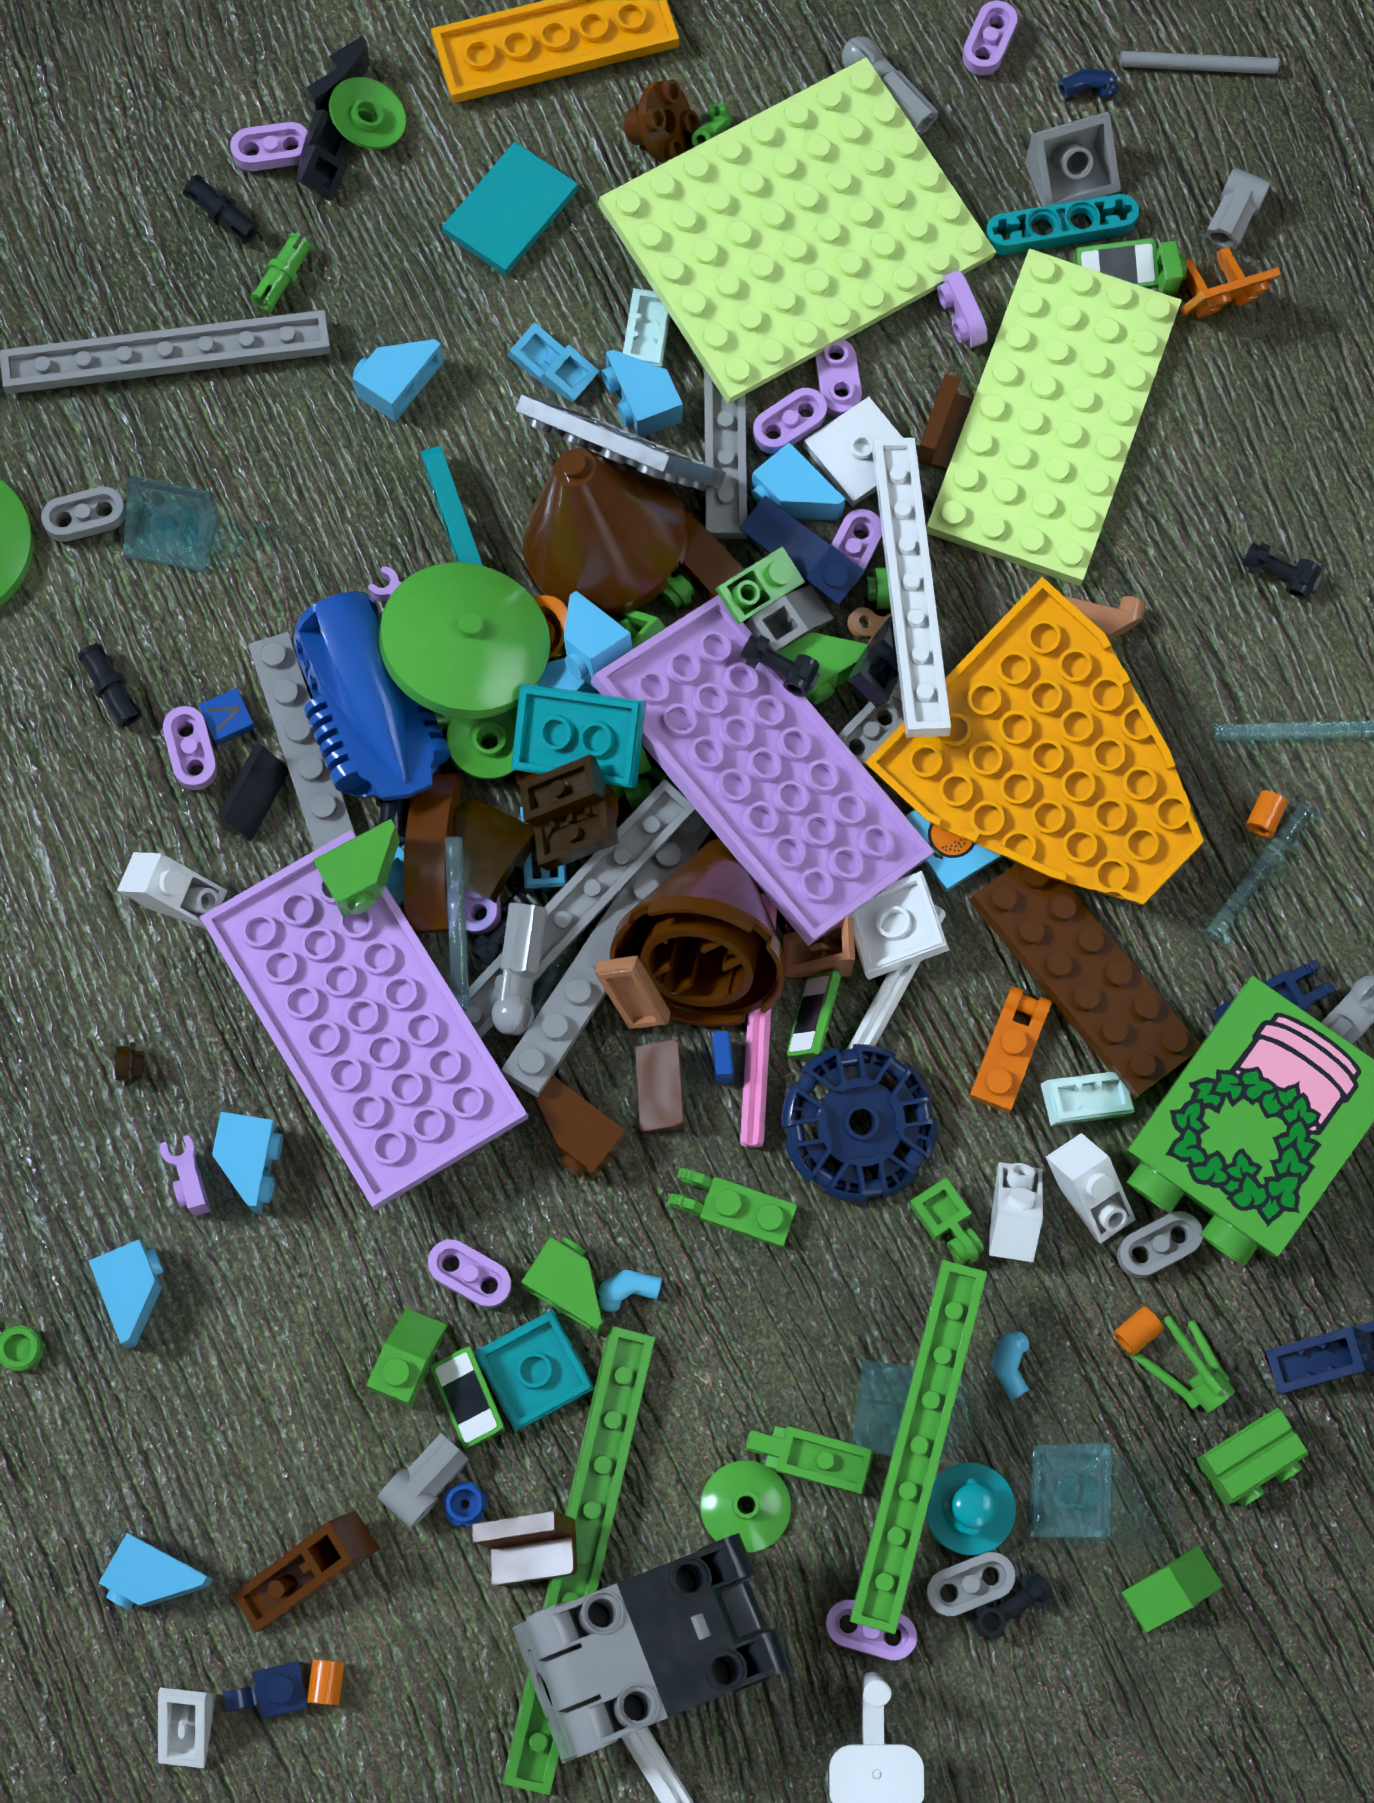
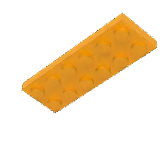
[431,0,679,104]

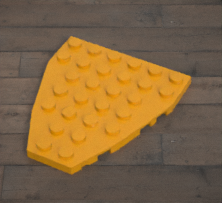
[865,577,1204,906]

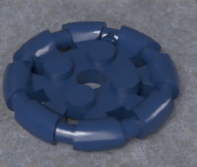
[781,1044,937,1203]

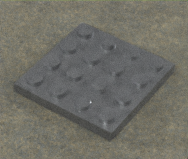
[515,395,727,491]

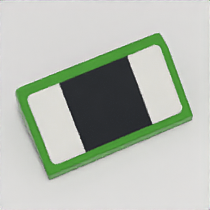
[1074,238,1159,288]
[787,971,841,1063]
[430,1346,506,1450]

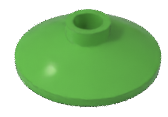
[329,77,406,150]
[447,706,518,779]
[700,1461,791,1553]

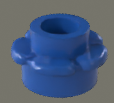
[443,1481,488,1527]

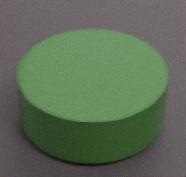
[0,1325,44,1372]

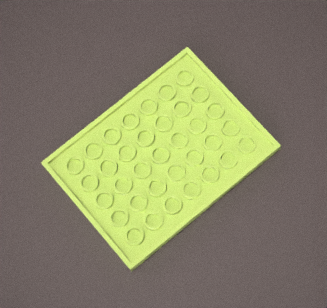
[598,57,996,404]

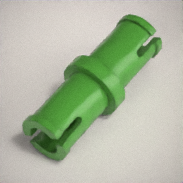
[250,233,312,312]

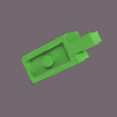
[745,1426,875,1496]

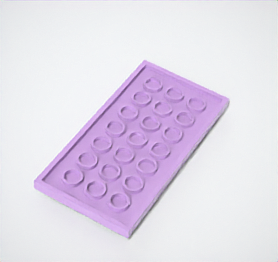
[590,595,935,946]
[200,830,528,1211]

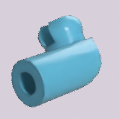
[991,1331,1029,1401]

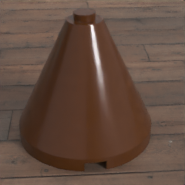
[523,449,689,616]
[610,839,787,1027]

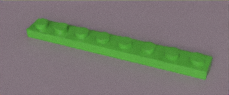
[849,1260,987,1634]

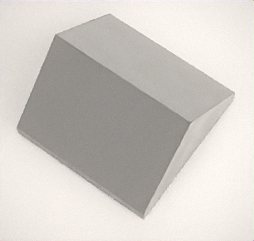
[1025,112,1121,206]

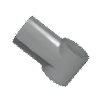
[1205,167,1271,250]
[377,1433,470,1529]

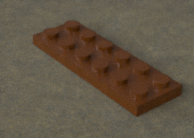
[969,863,1201,1101]

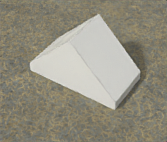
[158,1688,216,1768]

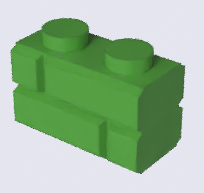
[1196,1408,1308,1507]

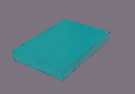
[442,141,578,276]
[511,684,647,788]

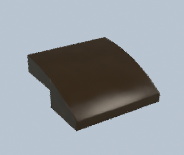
[520,754,619,871]
[449,796,536,903]

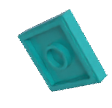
[474,1309,595,1433]

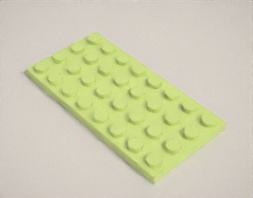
[926,249,1181,587]

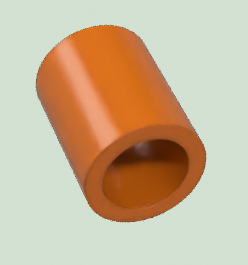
[1245,790,1288,838]
[1113,1306,1164,1356]
[307,1660,345,1706]

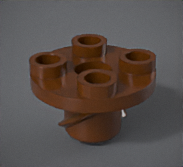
[624,79,699,163]

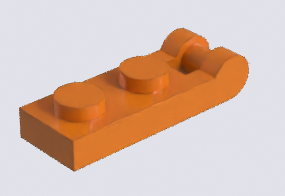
[969,985,1052,1114]

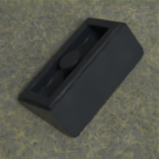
[217,743,289,841]

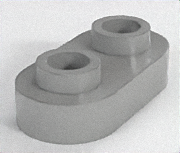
[41,486,126,542]
[838,696,904,768]
[1117,1211,1202,1278]
[925,1552,1015,1617]

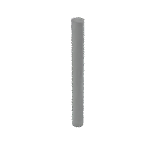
[1120,51,1279,74]

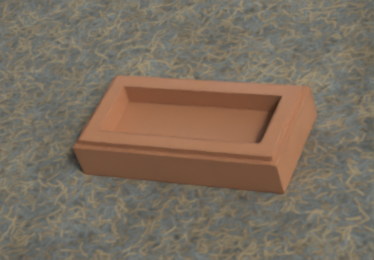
[595,956,671,1029]

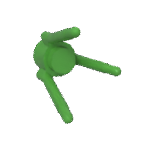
[1132,1316,1235,1413]

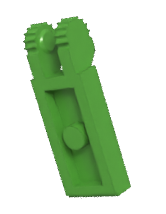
[667,1168,797,1249]

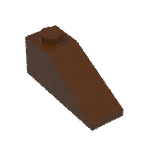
[531,1075,626,1180]
[232,1510,380,1633]

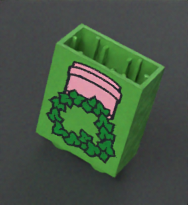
[1124,975,1374,1266]

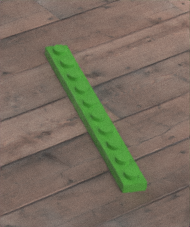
[502,1326,655,1795]

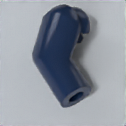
[1058,68,1119,99]

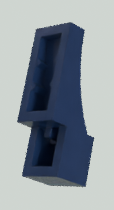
[739,495,865,606]
[1266,1321,1374,1394]

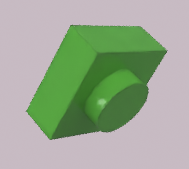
[1157,241,1187,297]

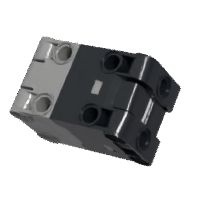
[512,1533,793,1764]

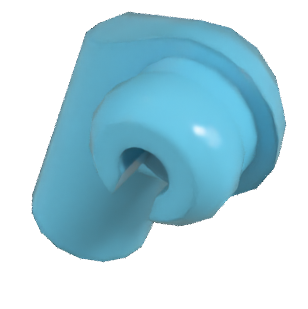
[597,1270,662,1312]

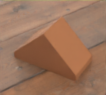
[783,917,855,978]

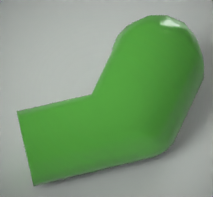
[692,103,732,147]

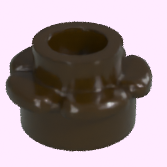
[115,1042,144,1085]

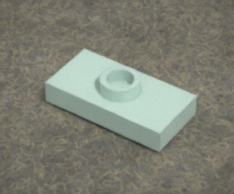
[623,288,671,368]
[1041,1072,1135,1126]

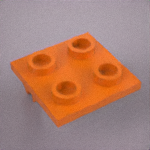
[1180,247,1281,318]

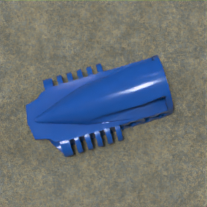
[294,591,451,801]

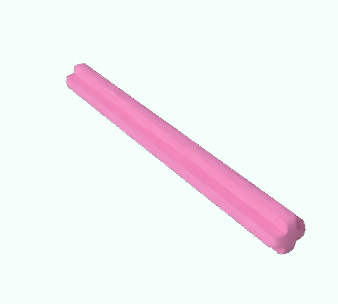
[740,894,777,1148]

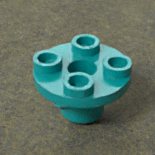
[925,1463,1016,1556]

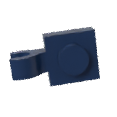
[222,1661,309,1719]

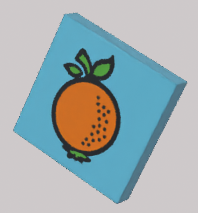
[905,810,1003,893]

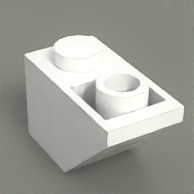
[117,852,227,929]
[1046,1133,1136,1244]
[989,1162,1043,1262]

